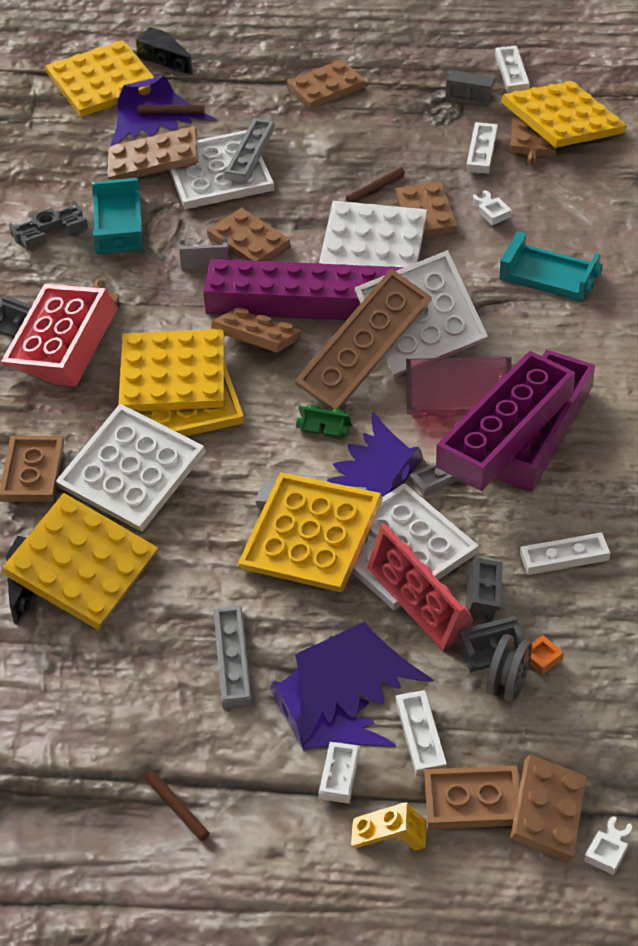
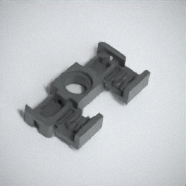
[9,201,88,250]

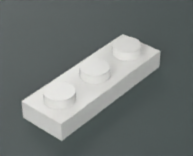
[495,46,529,93]
[466,122,498,174]
[520,532,610,575]
[396,690,447,777]

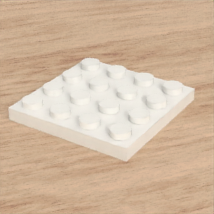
[169,130,274,209]
[319,201,427,267]
[354,250,488,378]
[55,404,206,532]
[351,483,479,610]

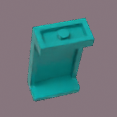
[92,178,143,254]
[499,231,603,302]

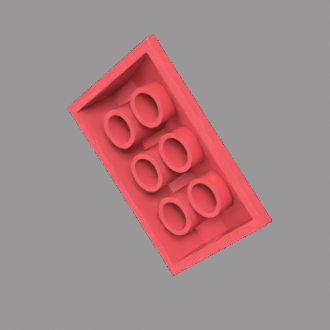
[1,284,118,387]
[367,523,474,651]

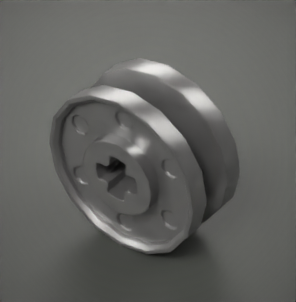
[486,634,532,702]

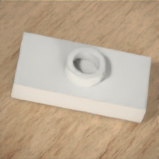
[319,742,360,804]

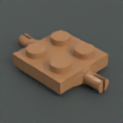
[510,118,556,166]

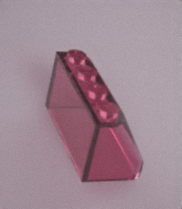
[406,357,512,420]

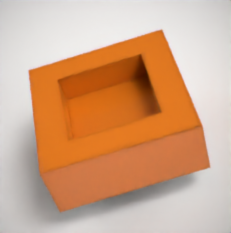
[529,635,564,675]

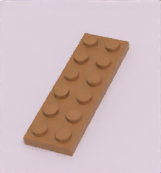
[295,269,432,410]

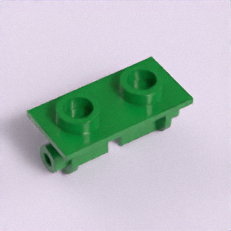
[296,405,353,438]

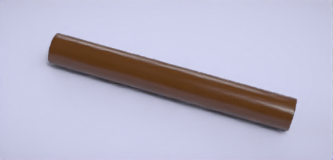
[138,105,205,114]
[346,167,405,203]
[145,771,210,841]

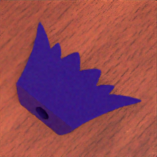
[110,75,217,146]
[327,412,423,497]
[295,622,434,744]
[270,636,396,750]

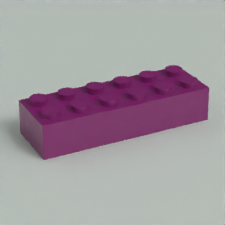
[494,349,595,492]
[436,351,575,491]

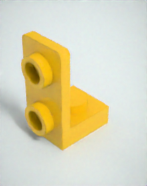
[352,802,427,851]

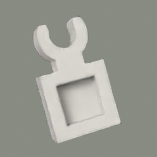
[473,190,512,225]
[584,816,632,875]

